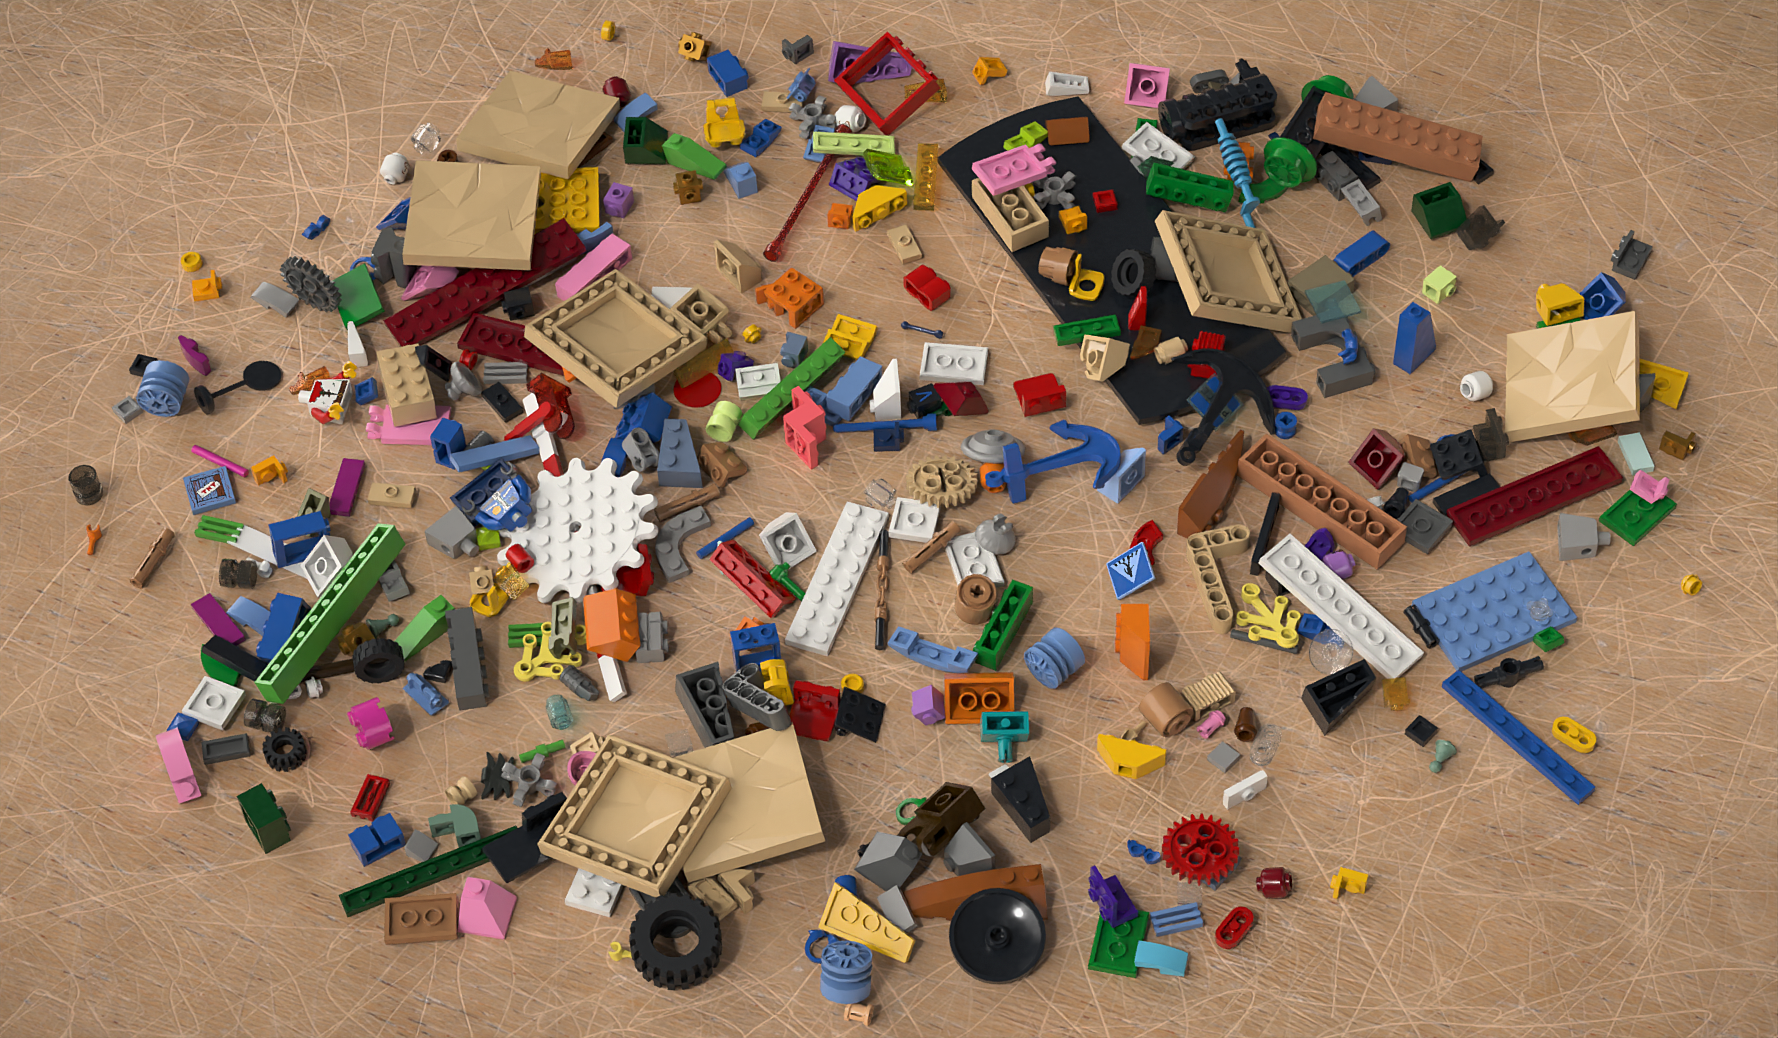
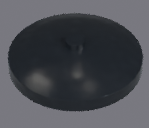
[949,888,1046,984]

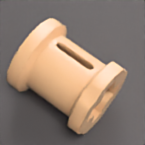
[844,1003,874,1026]

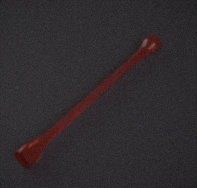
[763,124,852,262]

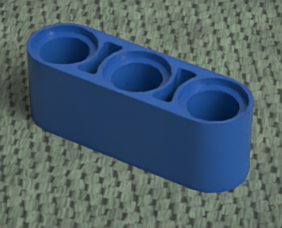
[1334,230,1390,277]

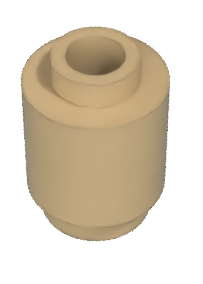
[1154,337,1188,364]

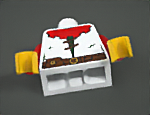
[298,361,357,424]

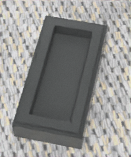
[201,733,251,765]

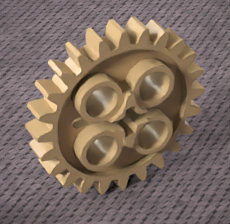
[906,455,977,508]

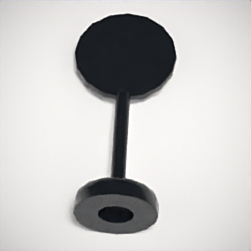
[194,361,282,415]

